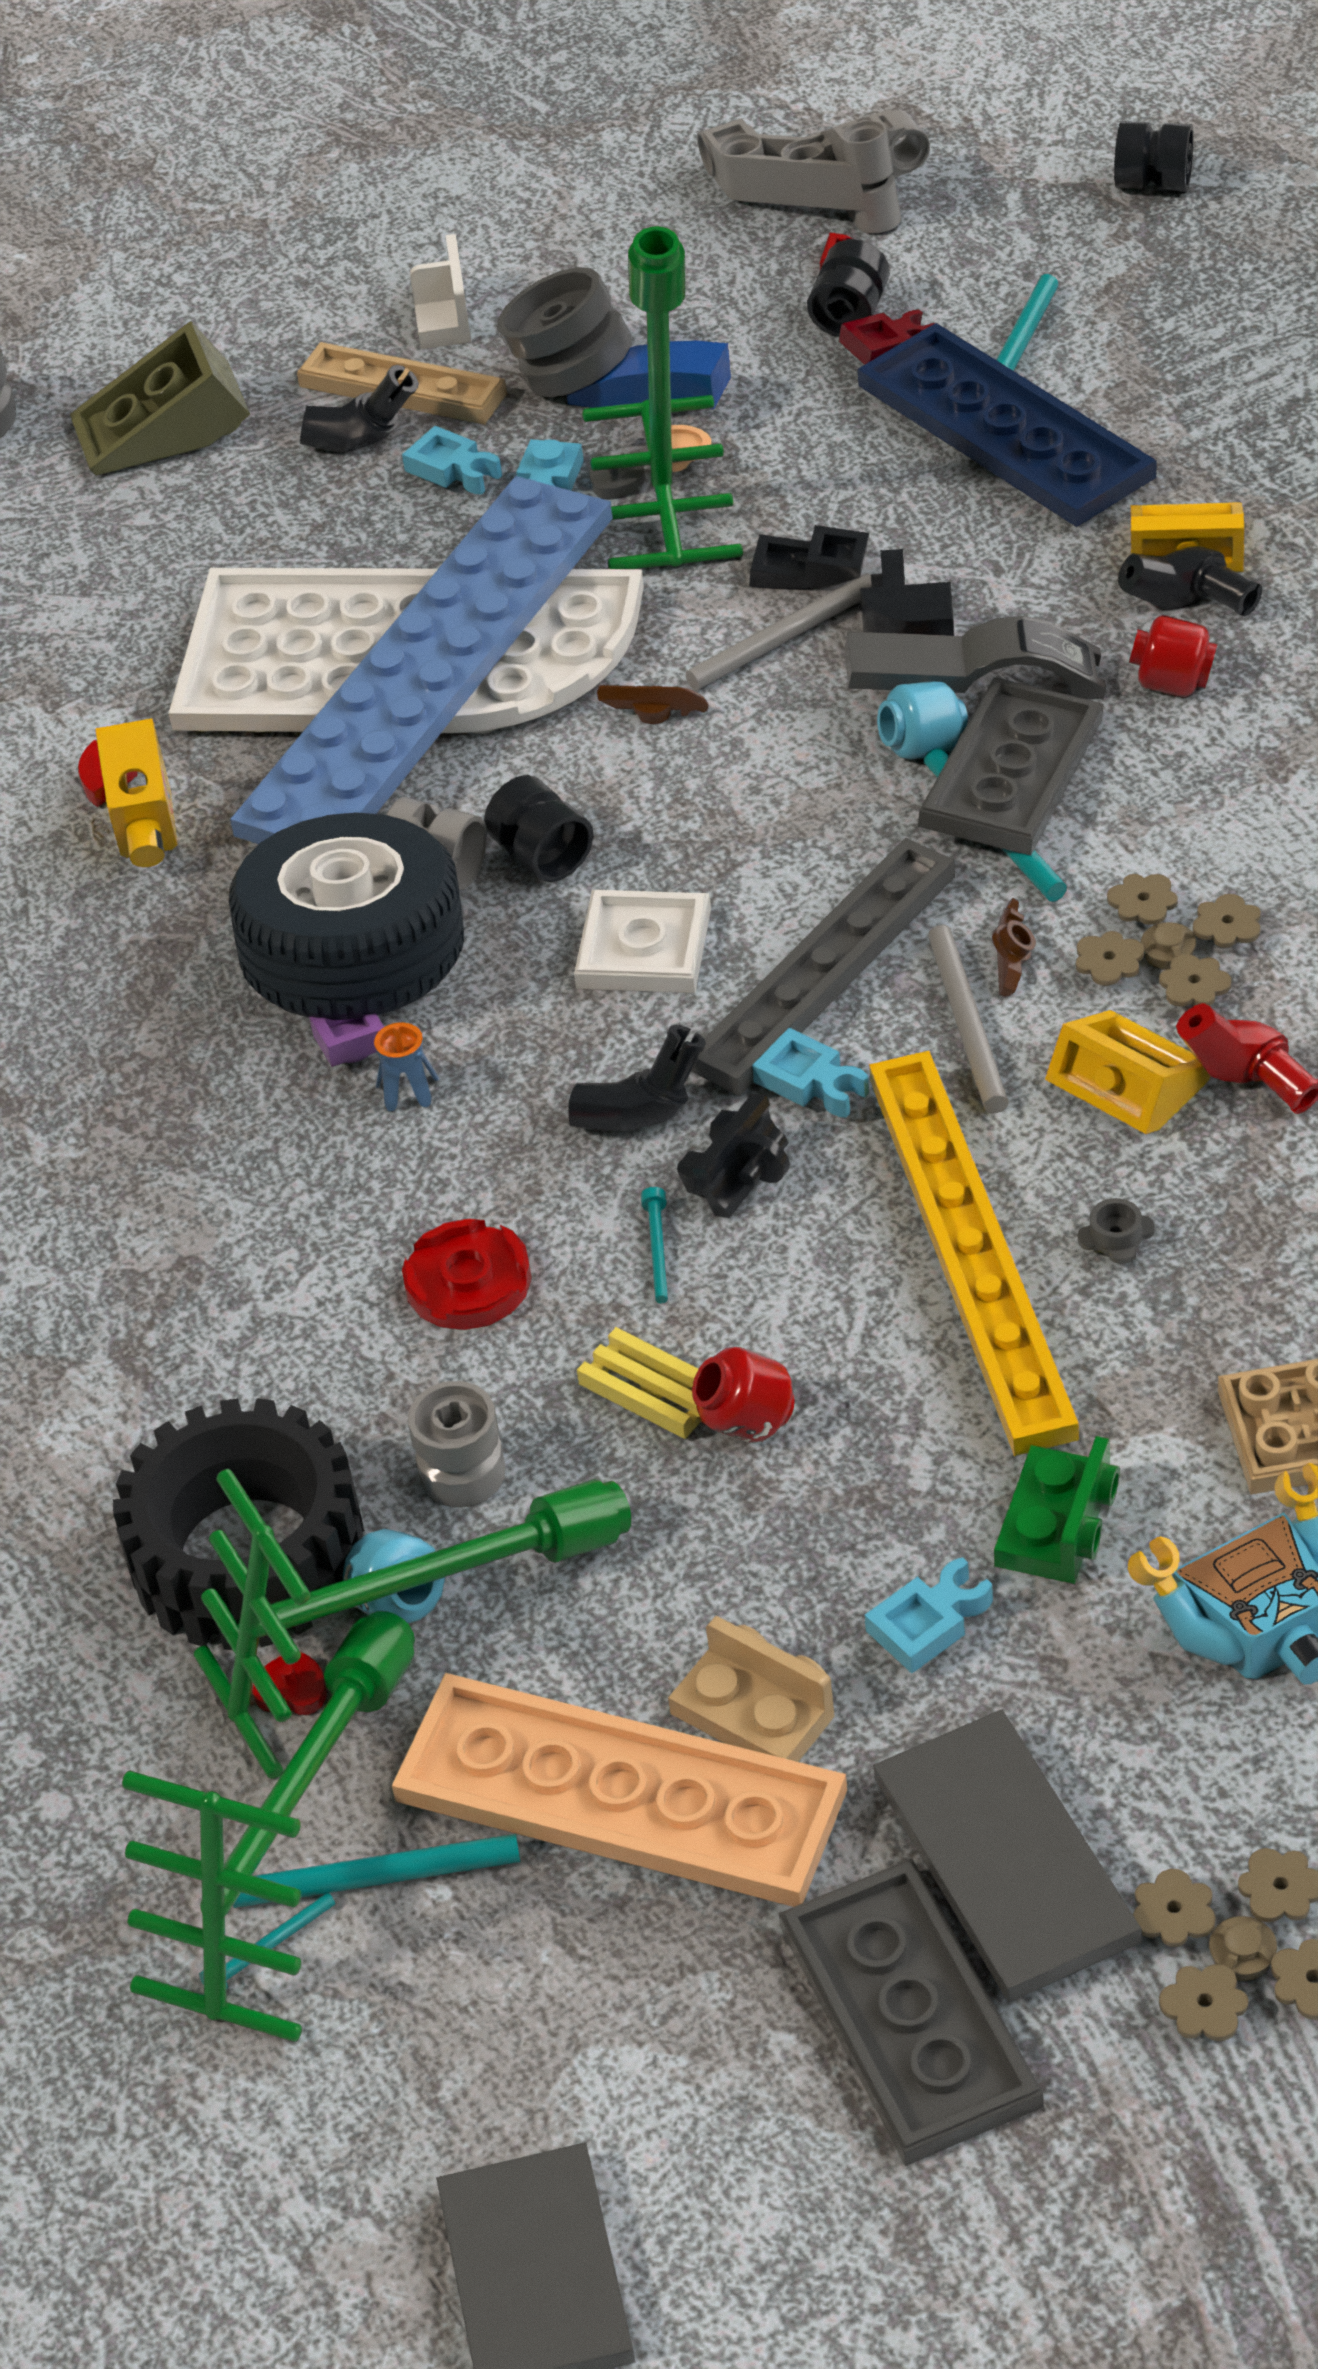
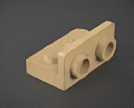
[668,1616,835,1762]

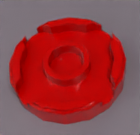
[402,1218,532,1330]

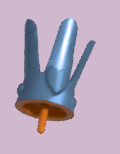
[374,1022,439,1111]

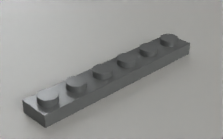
[691,838,955,1096]

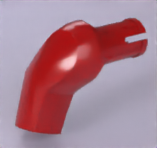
[1176,1003,1318,1114]

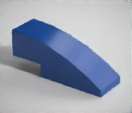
[567,340,731,409]

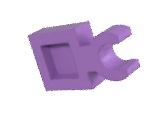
[309,1013,384,1067]

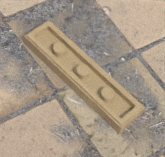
[297,342,507,425]

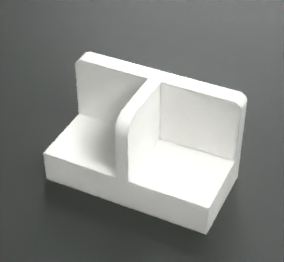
[410,234,471,349]

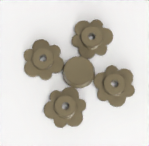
[1076,874,1261,1007]
[1133,1848,1318,2041]

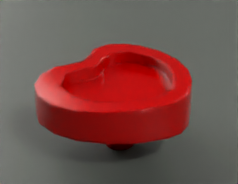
[252,1652,327,1715]

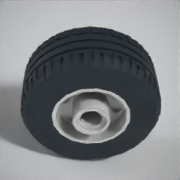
[228,812,464,1020]

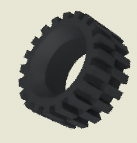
[113,1398,365,1650]

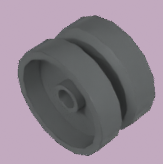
[497,267,631,397]

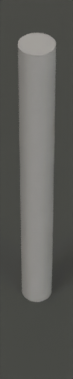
[685,573,871,691]
[928,925,1009,1114]

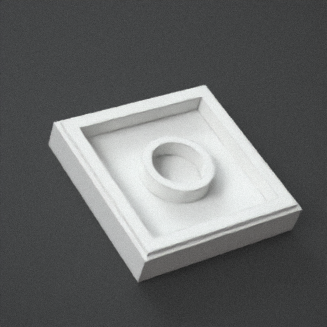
[574,890,711,993]

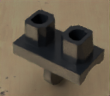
[677,1094,790,1218]

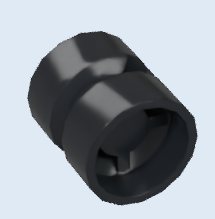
[1114,121,1194,192]
[807,239,890,337]
[484,775,594,882]

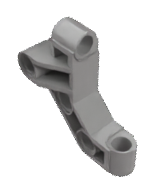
[697,109,930,233]

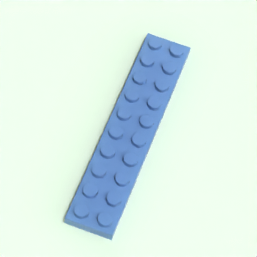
[230,476,613,844]

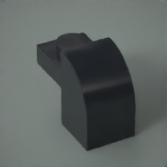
[860,549,954,636]

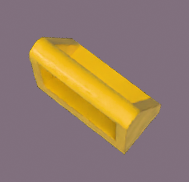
[1130,502,1244,572]
[1045,1010,1211,1134]

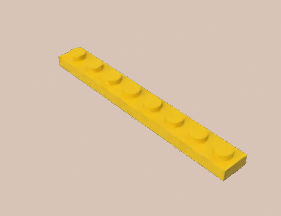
[869,1050,1079,1456]

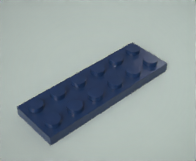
[857,323,1157,527]

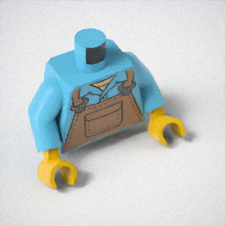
[1128,1463,1318,1685]

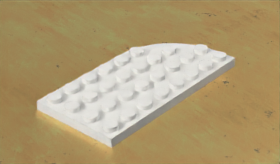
[168,568,644,734]

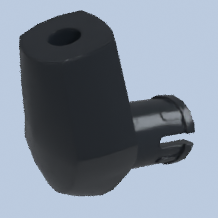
[300,365,419,453]
[1117,546,1262,616]
[568,1025,706,1132]

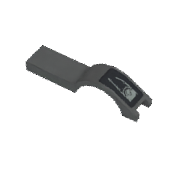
[844,616,1106,699]

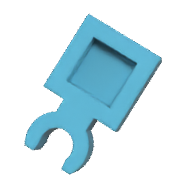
[402,426,502,494]
[516,439,584,490]
[752,1028,869,1118]
[865,1557,993,1673]

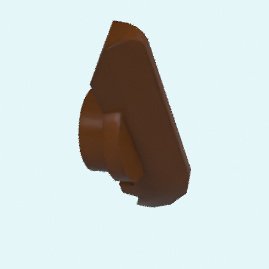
[597,685,709,724]
[992,898,1036,997]

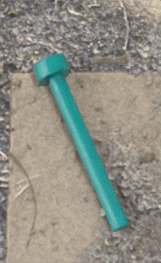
[641,1187,668,1304]
[199,1893,336,1990]

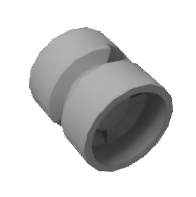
[386,797,487,890]
[408,1381,505,1508]

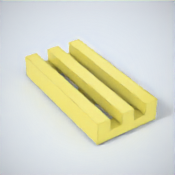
[577,1327,701,1439]

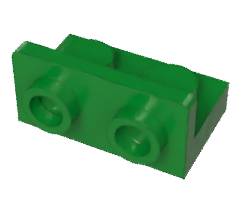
[994,1436,1120,1584]

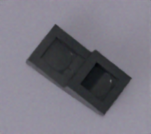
[749,525,869,590]

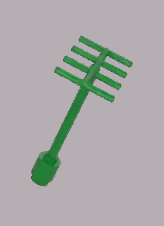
[582,226,743,569]
[194,1469,631,1779]
[122,1611,415,2042]

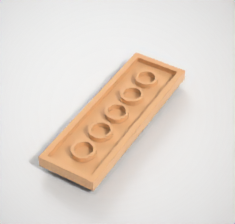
[392,1673,847,1907]

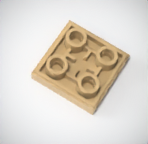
[1218,1359,1318,1495]

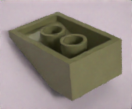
[70,321,250,476]

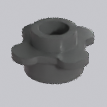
[1077,1198,1155,1264]

